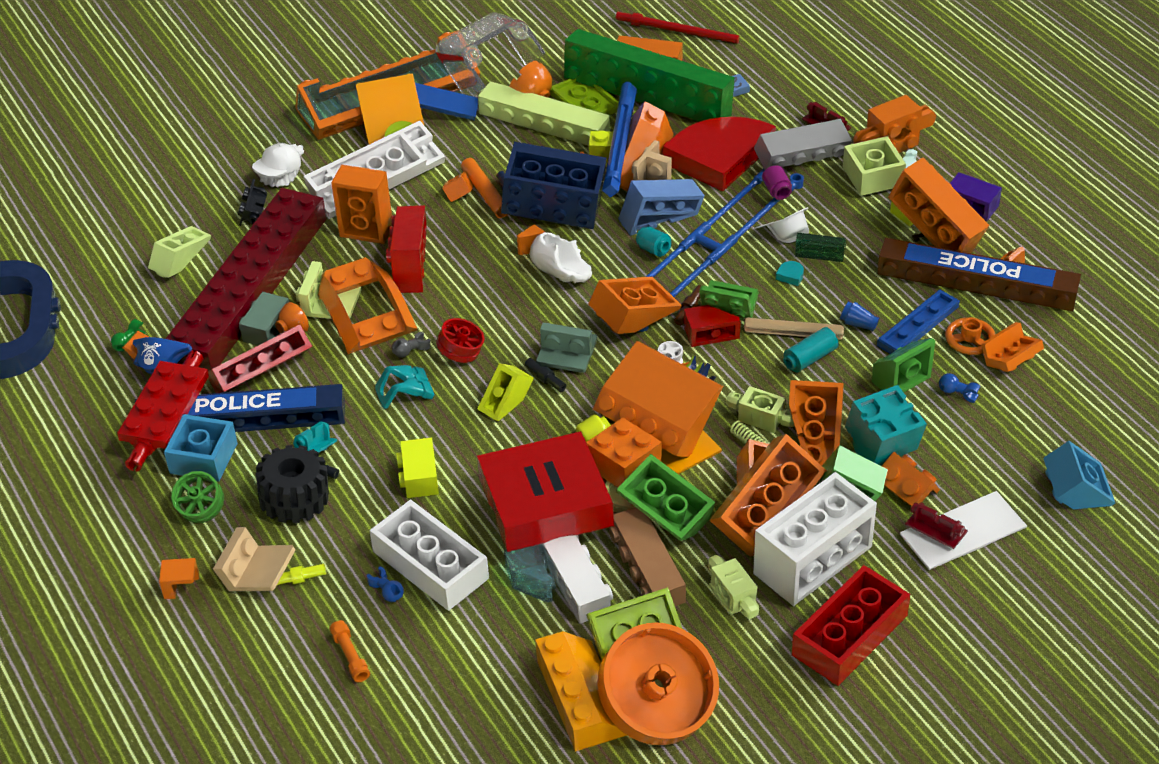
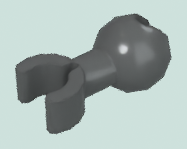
[391,332,431,358]

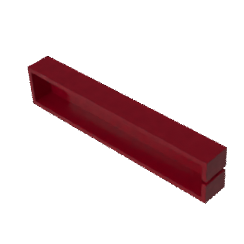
[166,187,327,372]

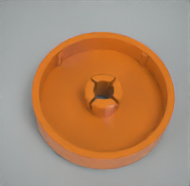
[597,623,719,745]

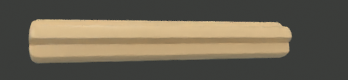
[744,318,844,340]

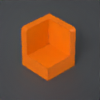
[159,558,199,599]

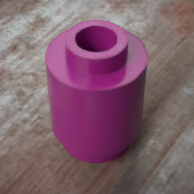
[762,165,792,200]

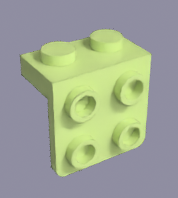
[296,261,361,319]

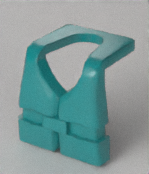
[375,365,435,409]

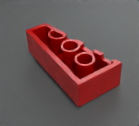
[386,205,427,293]

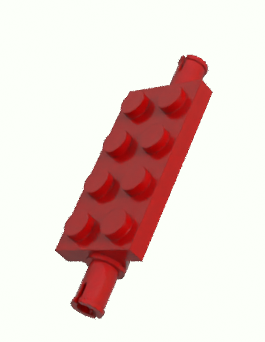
[117,350,209,472]

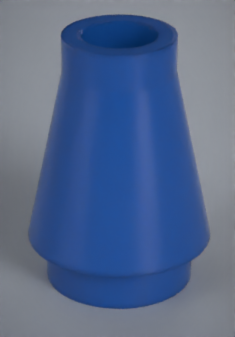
[840,301,879,331]

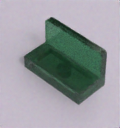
[795,233,846,262]

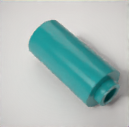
[783,327,838,373]

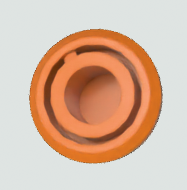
[275,302,309,334]

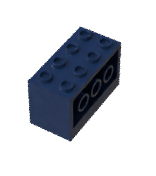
[501,141,607,229]

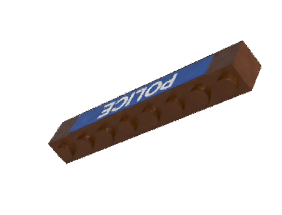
[877,237,1081,311]

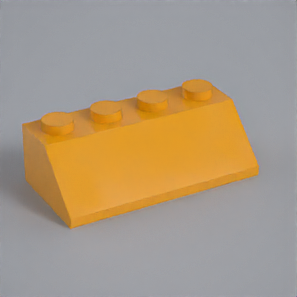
[535,631,627,752]

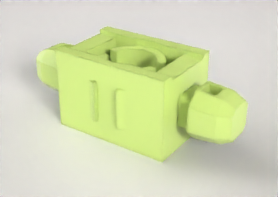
[726,386,794,433]
[708,555,759,619]

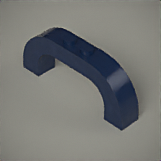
[0,260,61,379]

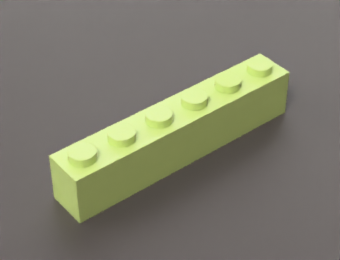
[478,81,610,146]

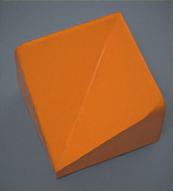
[442,172,474,202]

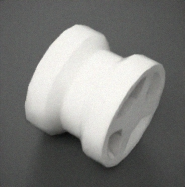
[658,341,683,364]

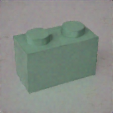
[239,292,289,346]

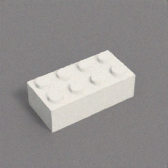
[370,499,489,611]

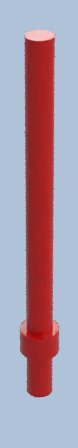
[616,11,740,44]

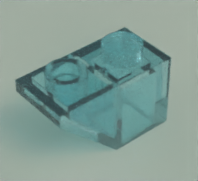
[504,545,556,603]

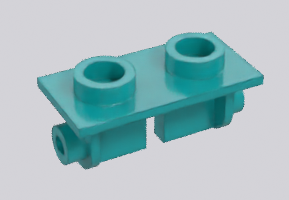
[293,422,337,453]

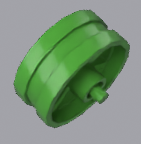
[171,471,224,523]

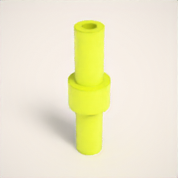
[277,564,326,585]

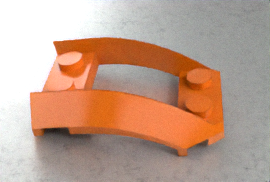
[318,257,417,354]

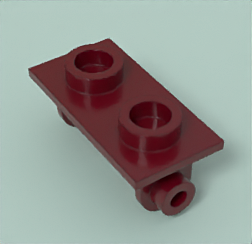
[802,102,851,131]
[905,502,968,549]

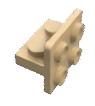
[631,140,672,180]

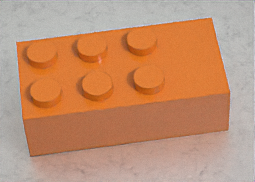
[888,157,990,253]
[709,434,827,557]

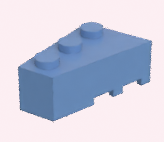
[619,179,705,236]

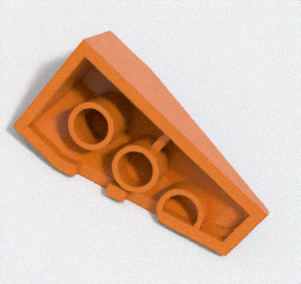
[620,101,674,192]
[789,380,844,466]

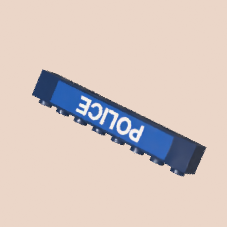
[135,384,345,432]

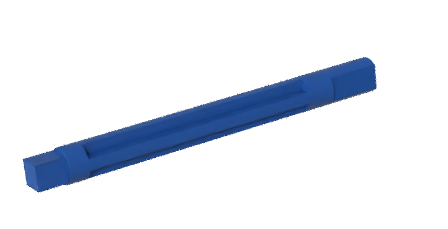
[602,82,637,198]

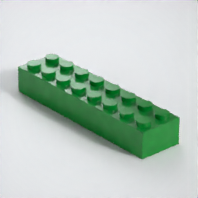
[564,29,735,122]

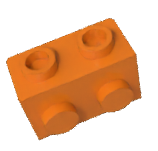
[982,322,1044,372]
[882,452,940,507]

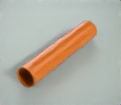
[461,158,509,219]

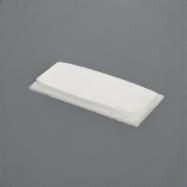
[900,491,1027,570]

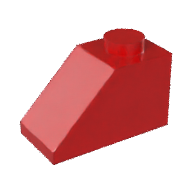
[684,305,740,347]

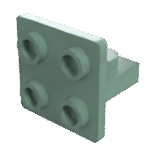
[536,323,597,373]

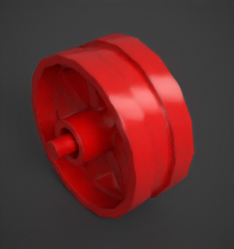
[436,318,485,363]

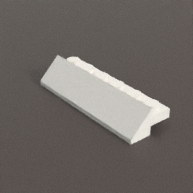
[304,121,445,219]

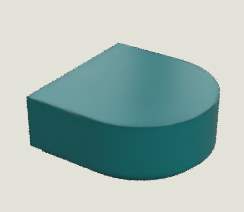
[776,261,804,286]

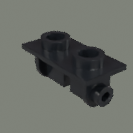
[237,179,267,226]

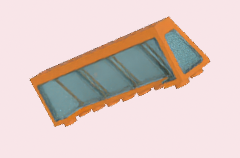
[295,30,480,140]

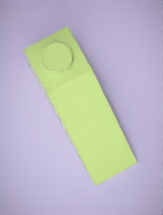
[148,226,211,278]

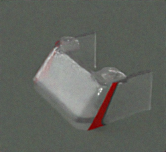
[436,12,546,97]

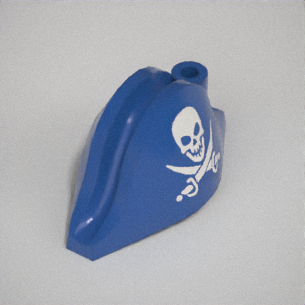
[133,337,192,375]

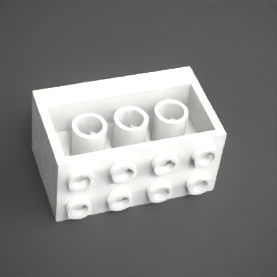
[753,472,877,606]

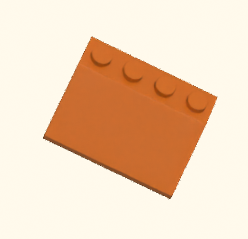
[593,341,723,457]

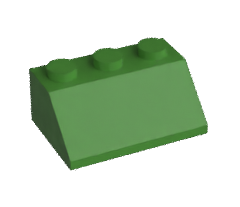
[616,454,715,541]

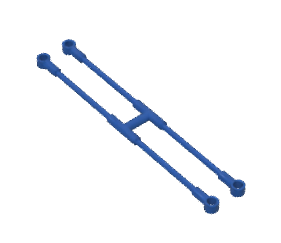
[639,168,804,332]

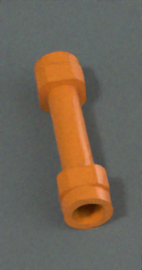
[329,620,370,682]

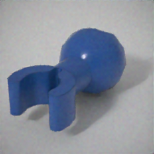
[939,373,981,403]
[367,567,404,603]

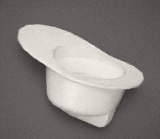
[755,207,809,243]

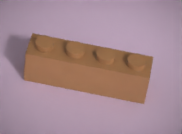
[609,507,686,606]

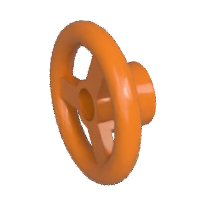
[945,317,996,355]

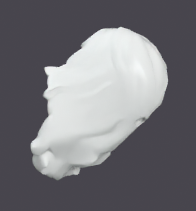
[529,232,592,283]

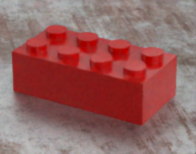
[791,565,911,686]

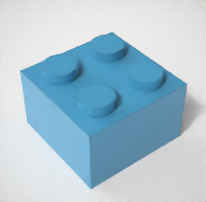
[164,414,238,482]

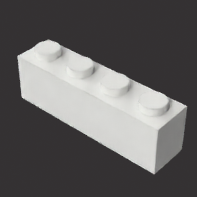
[536,535,613,624]

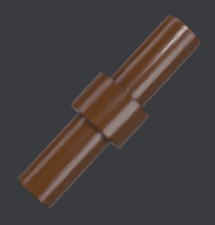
[674,285,702,326]

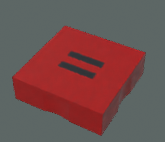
[477,431,614,552]

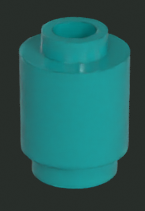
[636,227,671,257]

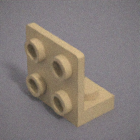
[213,527,295,591]

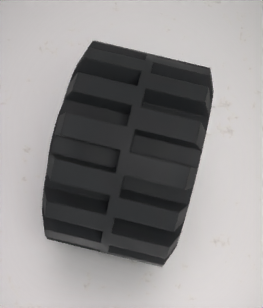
[256,445,329,523]

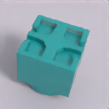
[845,385,927,466]

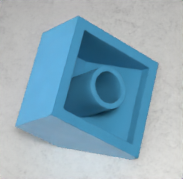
[1043,441,1116,509]

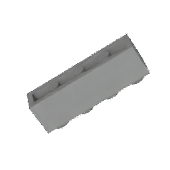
[754,119,852,170]

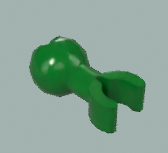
[111,319,145,352]

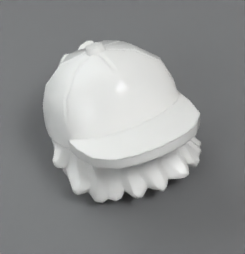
[252,143,304,188]

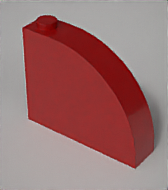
[662,117,776,192]

